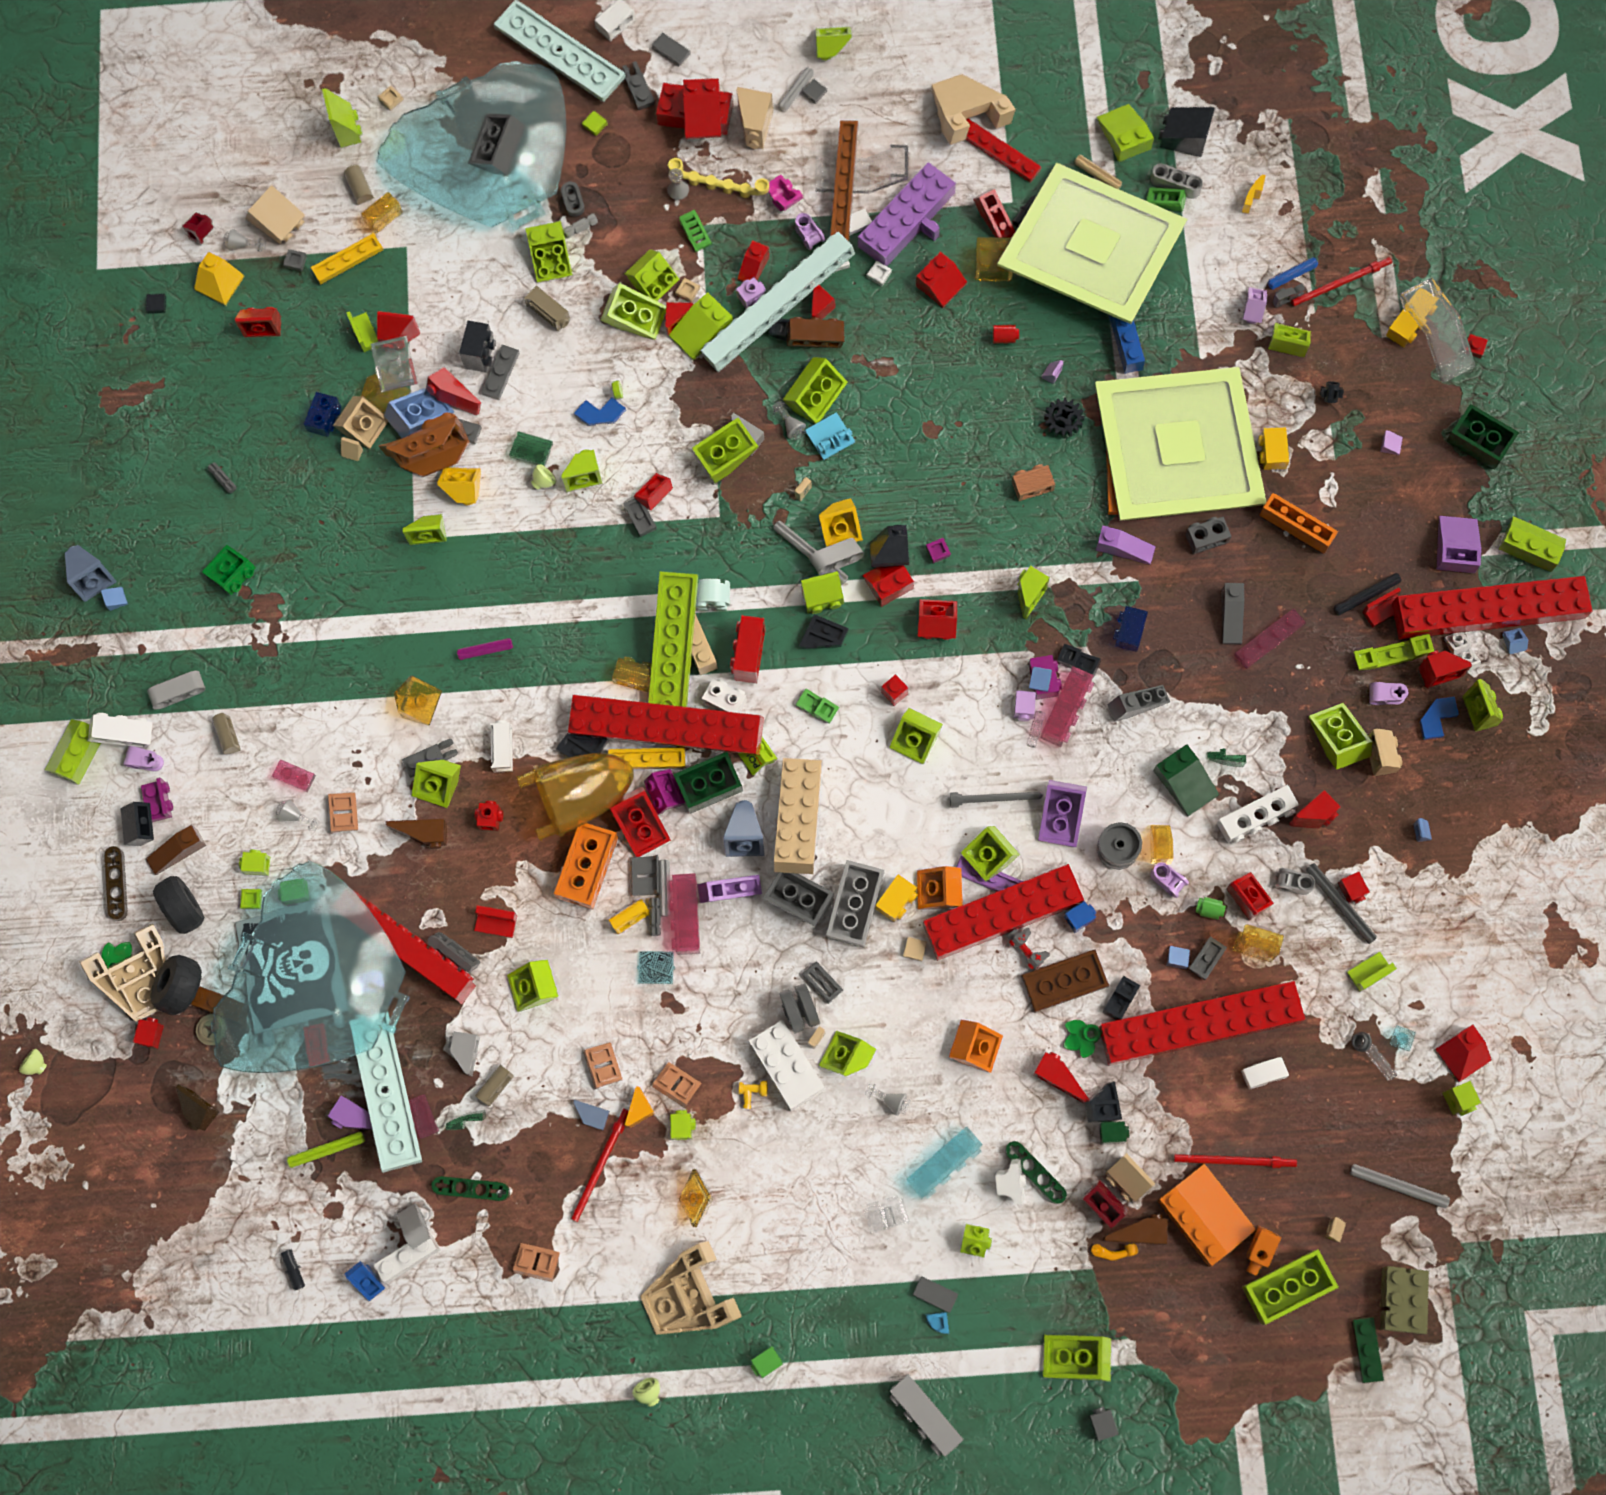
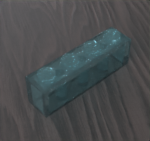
[906,1126,983,1199]

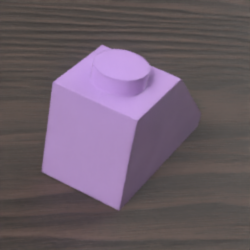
[1243,287,1267,324]

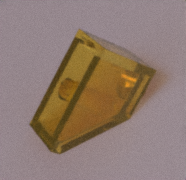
[1150,825,1173,864]

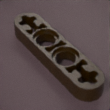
[104,846,128,921]

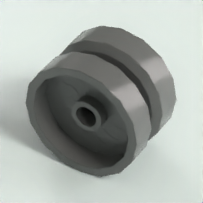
[1097,822,1142,870]
[779,983,820,1034]

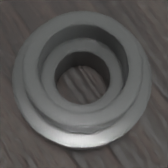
[1352,1032,1372,1052]

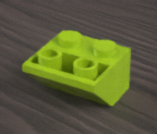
[625,249,680,301]

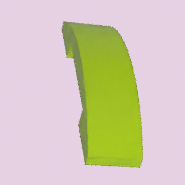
[1353,634,1434,670]

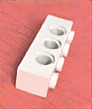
[1217,785,1299,843]

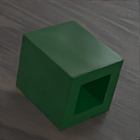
[1099,1121,1130,1145]

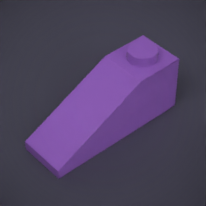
[1096,526,1155,565]
[697,875,762,904]
[328,1096,373,1130]

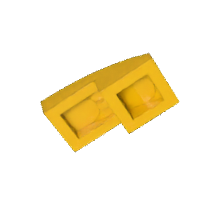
[1242,174,1266,214]

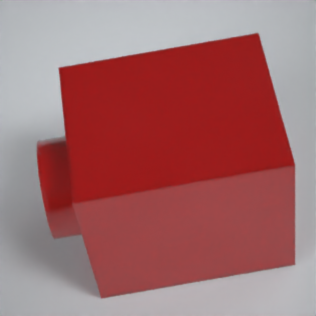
[881,674,909,706]
[1338,871,1370,904]
[133,1017,164,1049]

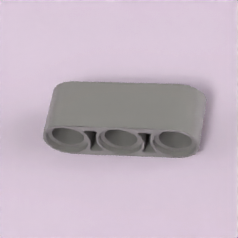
[1150,164,1203,199]
[809,538,864,575]
[147,671,205,709]
[397,1203,431,1249]

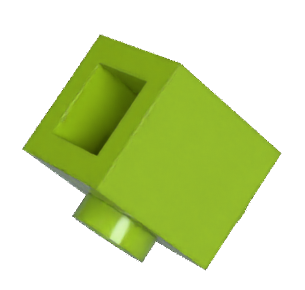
[239,849,271,876]
[670,1110,696,1140]

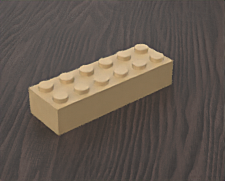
[774,758,822,874]

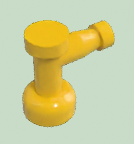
[739,1080,768,1109]

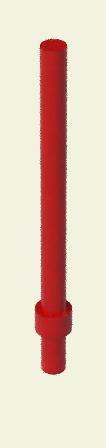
[1291,257,1392,306]
[571,1108,629,1222]
[1174,1154,1297,1169]

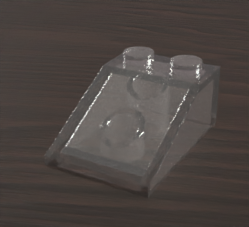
[371,336,418,392]

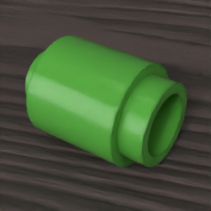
[1196,897,1226,920]

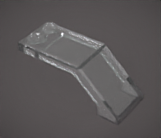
[815,144,908,194]
[1399,278,1476,382]

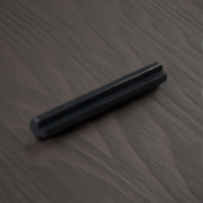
[1333,573,1401,616]

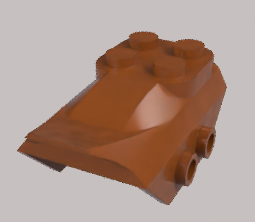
[378,412,470,477]

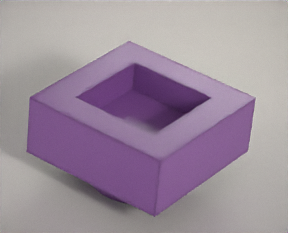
[921,217,940,241]

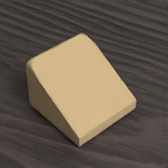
[341,437,363,461]
[1325,1217,1345,1242]

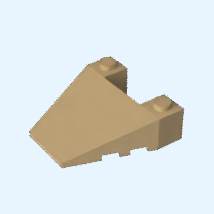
[931,74,1016,145]
[78,924,166,1022]
[640,1241,742,1334]

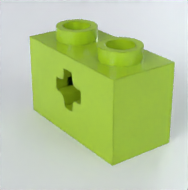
[1443,1081,1481,1116]

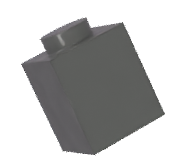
[1089,1407,1119,1441]

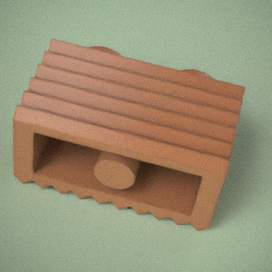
[1012,464,1055,501]

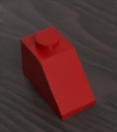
[738,240,770,282]

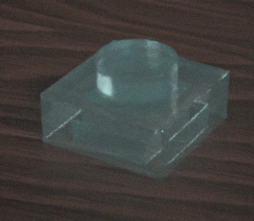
[1389,1025,1416,1052]

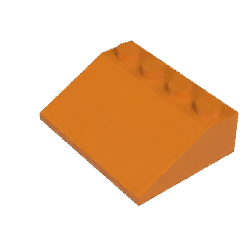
[1157,1164,1256,1267]

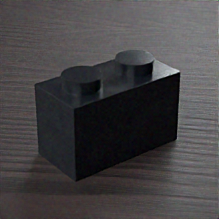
[120,802,154,846]

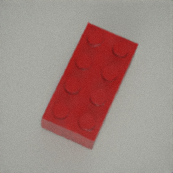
[656,83,734,135]

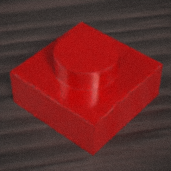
[1463,334,1488,358]

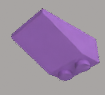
[1038,780,1087,847]

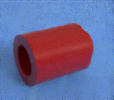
[993,325,1019,344]

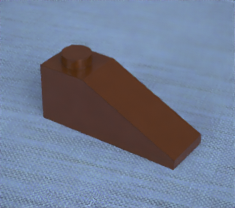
[386,819,447,849]
[146,825,207,875]
[1103,1214,1168,1245]

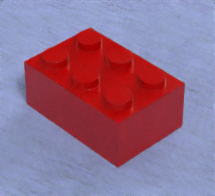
[730,615,766,684]

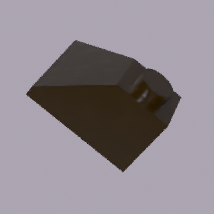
[176,1084,220,1131]

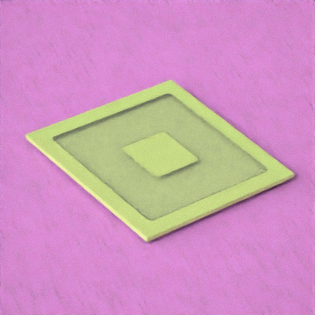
[997,163,1188,324]
[1095,367,1266,521]

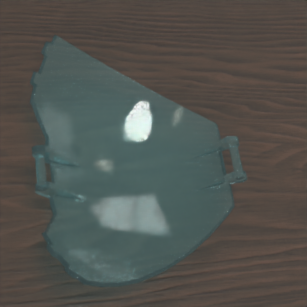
[376,61,566,232]
[211,861,410,1073]

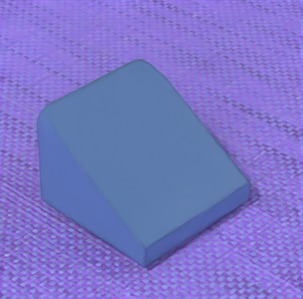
[101,587,128,611]
[1502,628,1528,654]
[1029,667,1052,692]
[1413,818,1432,842]
[1167,946,1190,969]

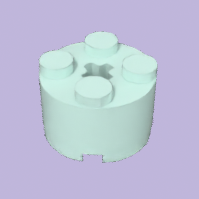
[696,579,730,612]

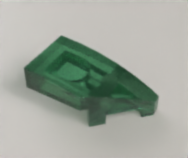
[1207,748,1247,767]
[446,1110,486,1130]

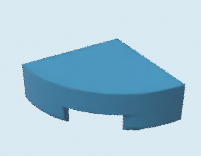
[926,1313,949,1334]

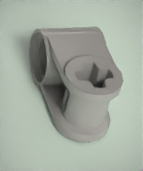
[1275,868,1315,895]

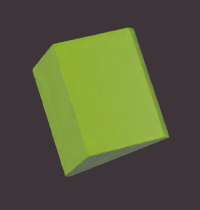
[1269,323,1311,357]

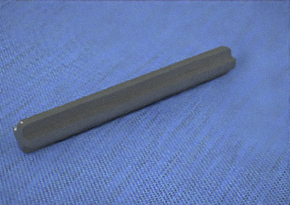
[1306,863,1377,944]

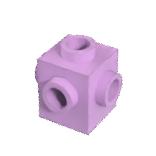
[736,278,766,309]

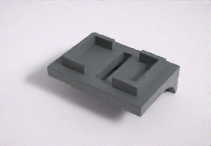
[632,854,660,896]

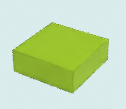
[582,111,608,136]
[240,889,262,909]

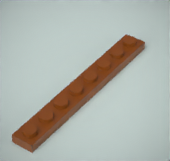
[831,120,858,242]

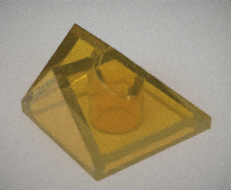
[361,371,411,415]
[394,676,442,726]
[679,1169,714,1227]

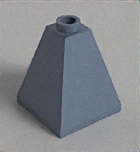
[65,545,117,602]
[724,800,765,857]

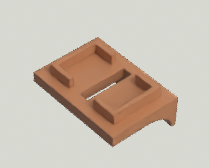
[328,793,358,834]
[583,1042,623,1090]
[652,1062,701,1108]
[513,1243,560,1282]

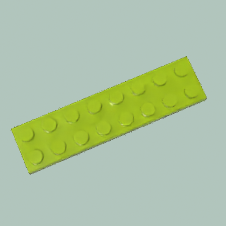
[648,571,698,707]

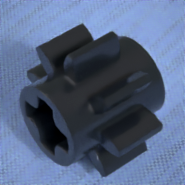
[1320,381,1344,403]

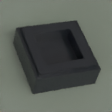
[146,294,166,314]

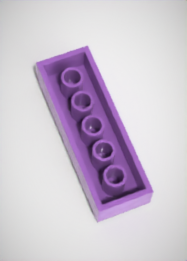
[858,162,956,267]

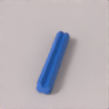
[1268,257,1318,289]

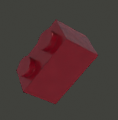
[1083,1180,1128,1229]

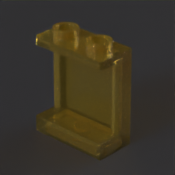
[1233,924,1284,962]

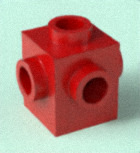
[475,801,504,831]

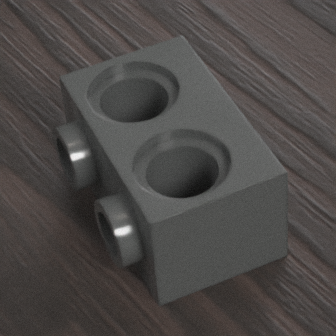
[1185,517,1232,555]

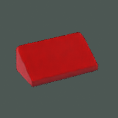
[634,473,673,510]

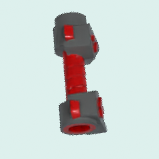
[1007,928,1050,970]

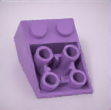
[1437,516,1481,573]

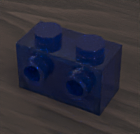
[304,392,341,437]
[1113,606,1148,652]

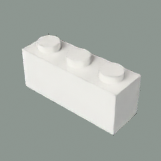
[88,713,152,749]
[374,1232,441,1283]

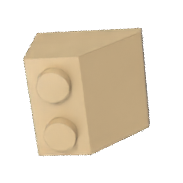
[333,396,388,449]
[1368,729,1402,776]
[1105,1153,1155,1203]

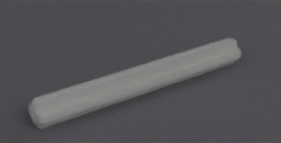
[774,521,848,585]
[1350,1164,1450,1208]

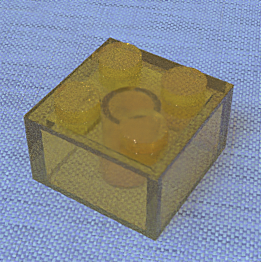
[975,237,1013,281]

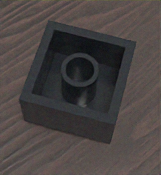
[459,320,496,373]

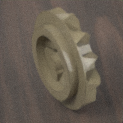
[196,1014,228,1046]

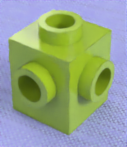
[960,1224,992,1258]

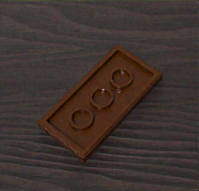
[1021,949,1109,1013]

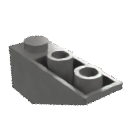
[1107,685,1170,721]

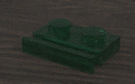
[509,431,553,466]

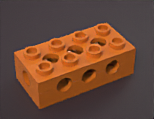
[554,821,619,910]

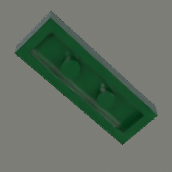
[1352,1317,1384,1383]

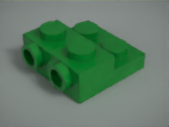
[202,545,256,595]

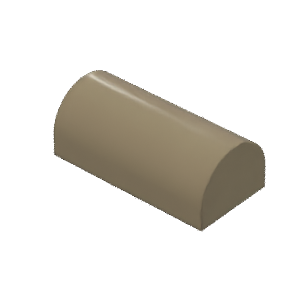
[344,165,374,205]
[212,712,241,754]
[475,1064,514,1107]

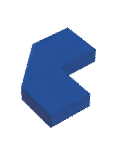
[574,397,626,426]
[1420,696,1459,740]

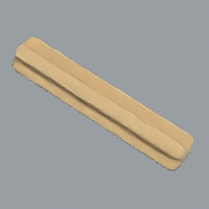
[1075,155,1122,189]

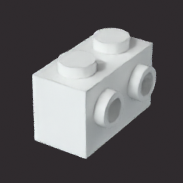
[702,679,747,713]

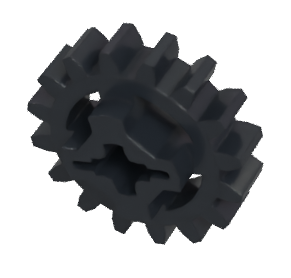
[1044,398,1085,438]

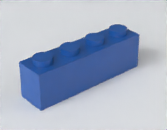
[1108,314,1145,374]

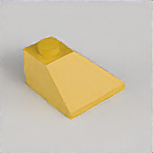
[194,252,244,306]
[437,467,481,505]
[819,498,863,547]

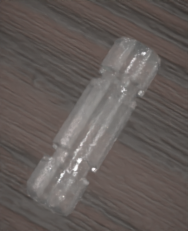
[1026,711,1045,748]
[1365,1044,1397,1081]

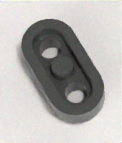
[561,182,585,217]

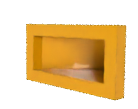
[625,1086,655,1128]

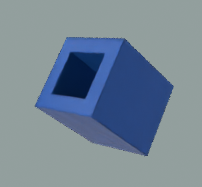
[1064,901,1096,933]

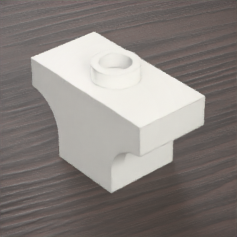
[995,1159,1026,1204]

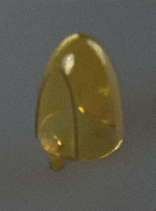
[516,753,634,841]

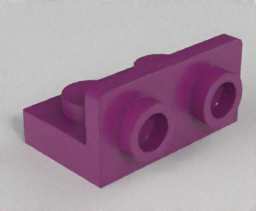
[644,769,685,815]
[141,777,174,823]

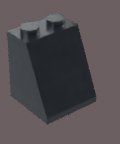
[1158,107,1215,157]

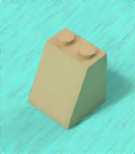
[736,87,773,149]
[245,185,305,244]

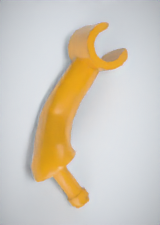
[1091,1244,1138,1261]

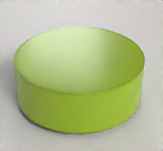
[612,380,623,400]

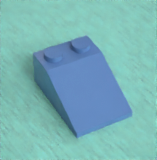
[384,388,454,438]

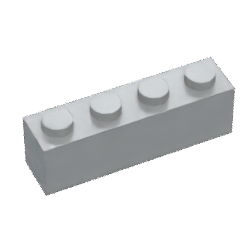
[890,1374,963,1456]

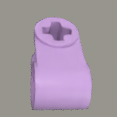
[796,213,825,250]
[1370,682,1408,705]
[123,746,164,771]
[1150,862,1189,898]

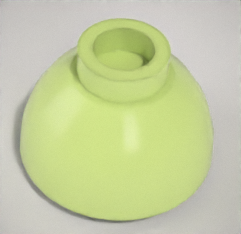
[531,465,556,490]
[19,1049,47,1075]
[632,1378,660,1407]

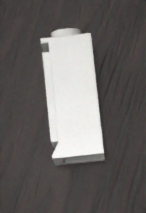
[490,720,513,773]

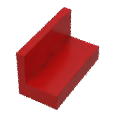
[1362,587,1401,628]
[474,905,518,938]

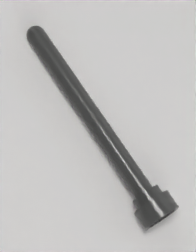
[950,791,1043,808]

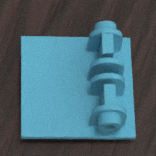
[805,413,855,460]

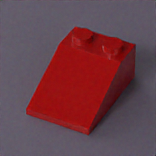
[683,78,721,139]
[609,786,671,857]

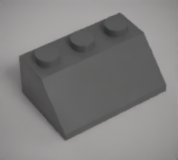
[468,114,526,175]
[763,872,834,927]

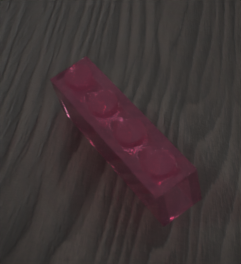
[1040,666,1095,747]
[669,873,701,955]

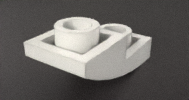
[1444,632,1481,671]
[1241,1057,1289,1089]

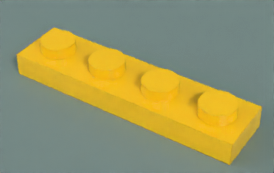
[311,233,384,284]
[608,748,685,770]

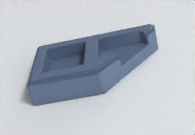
[573,1100,610,1131]

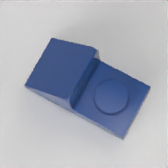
[344,1261,386,1301]

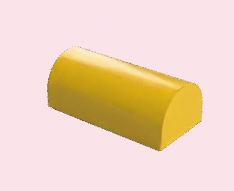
[608,899,650,934]

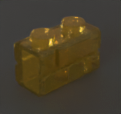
[361,192,403,234]
[612,657,652,693]

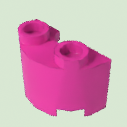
[768,174,804,211]

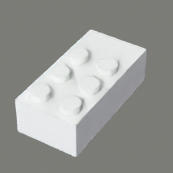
[749,1020,825,1111]

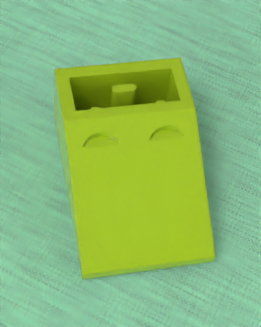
[525,221,572,282]

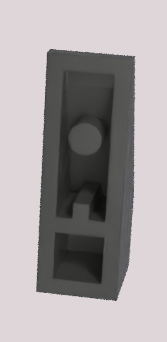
[1221,583,1244,645]

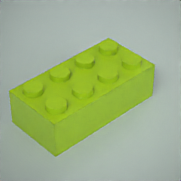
[1242,1249,1338,1325]

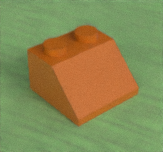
[917,866,963,910]
[949,1019,1003,1073]

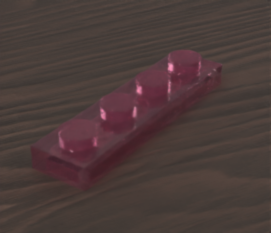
[1235,608,1306,669]

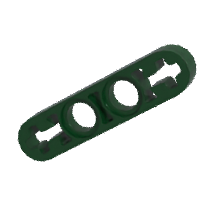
[1005,1141,1067,1204]
[432,1176,511,1201]

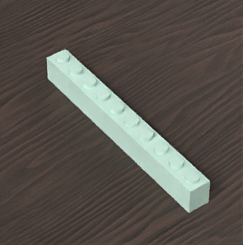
[701,232,855,372]

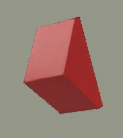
[812,285,836,320]
[665,302,694,336]

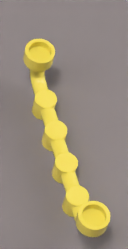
[668,158,769,198]

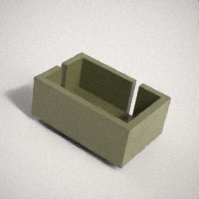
[1380,1266,1429,1334]

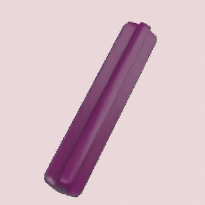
[457,638,513,660]

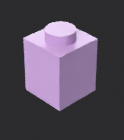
[1014,691,1036,721]

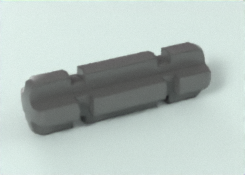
[208,463,237,494]
[649,898,661,936]

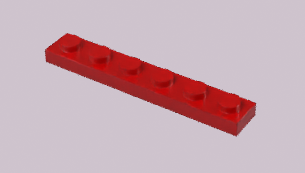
[966,118,1042,183]

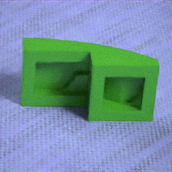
[795,688,839,724]

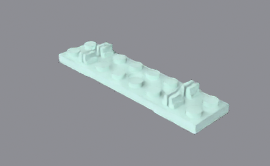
[494,0,626,102]
[349,1011,422,1172]

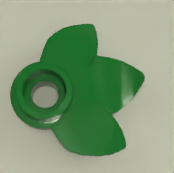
[102,942,133,968]
[1064,1020,1101,1058]

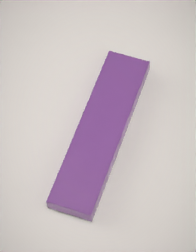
[956,855,1024,892]

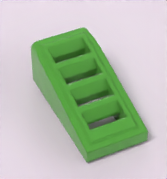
[1146,188,1186,212]
[679,210,712,252]

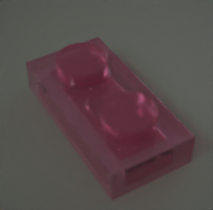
[272,759,316,793]
[409,1094,440,1139]

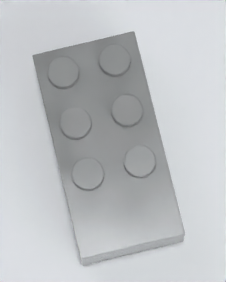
[826,860,885,948]

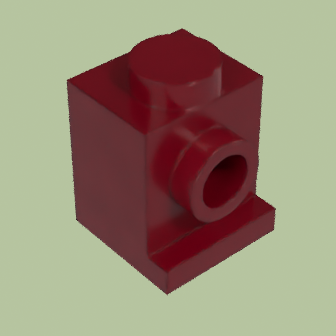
[182,212,214,244]

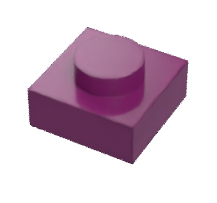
[926,538,951,563]

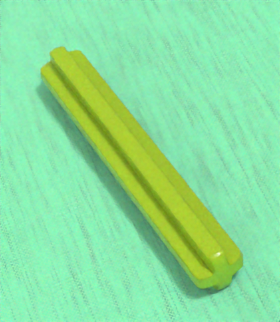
[287,1132,365,1168]

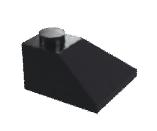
[869,524,909,567]

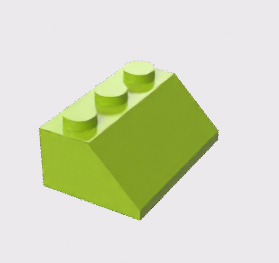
[783,357,848,424]
[1498,516,1566,572]
[45,719,101,785]

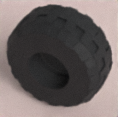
[153,876,205,934]
[150,955,202,1016]

